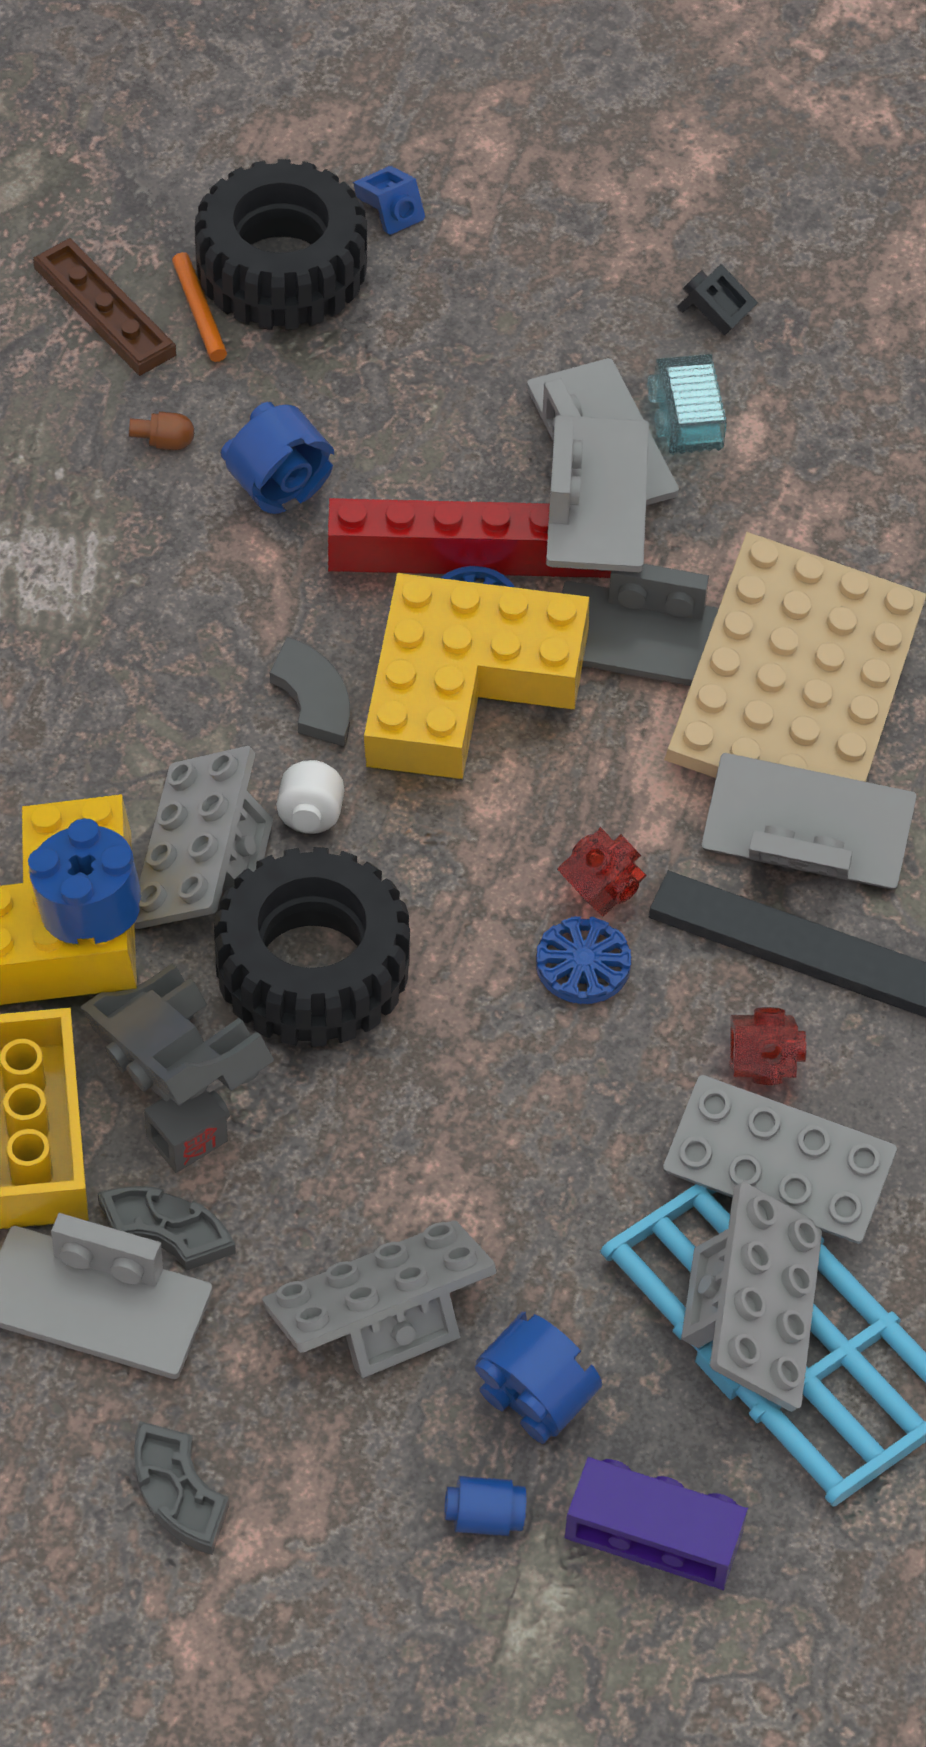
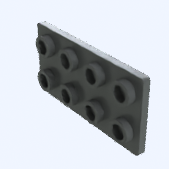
[562,564,719,686]

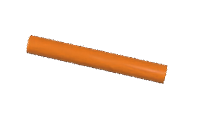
[172,252,227,362]

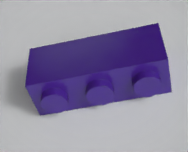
[564,1457,748,1590]

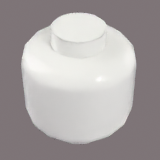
[276,760,345,834]

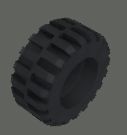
[195,159,367,330]
[214,847,410,1047]

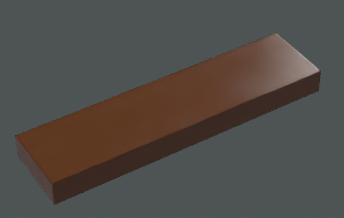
[33,238,177,376]

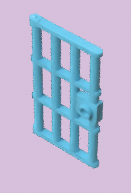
[600,1184,926,1507]

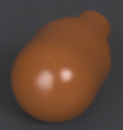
[129,411,195,450]

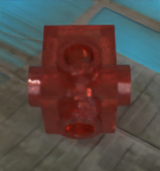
[557,827,647,917]
[729,1007,807,1085]

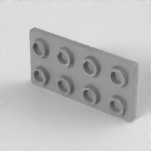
[527,358,679,505]
[546,415,649,572]
[135,746,273,929]
[702,753,916,890]
[663,1075,897,1244]
[681,1182,822,1412]
[0,1213,213,1379]
[262,1220,497,1379]

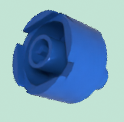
[220,402,335,514]
[28,818,142,944]
[475,1312,602,1444]

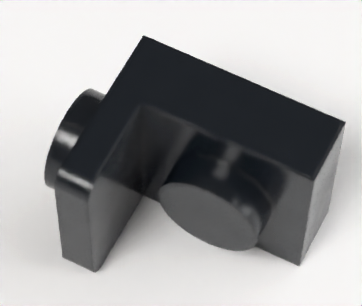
[677,264,758,336]

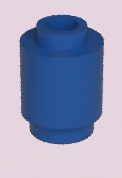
[444,1476,526,1536]

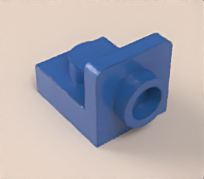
[353,166,425,235]

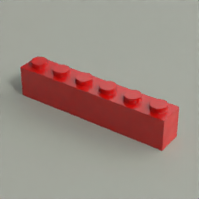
[328,498,611,578]

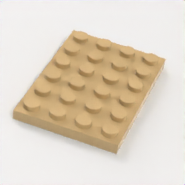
[664,532,926,782]

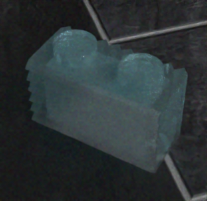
[647,354,727,455]

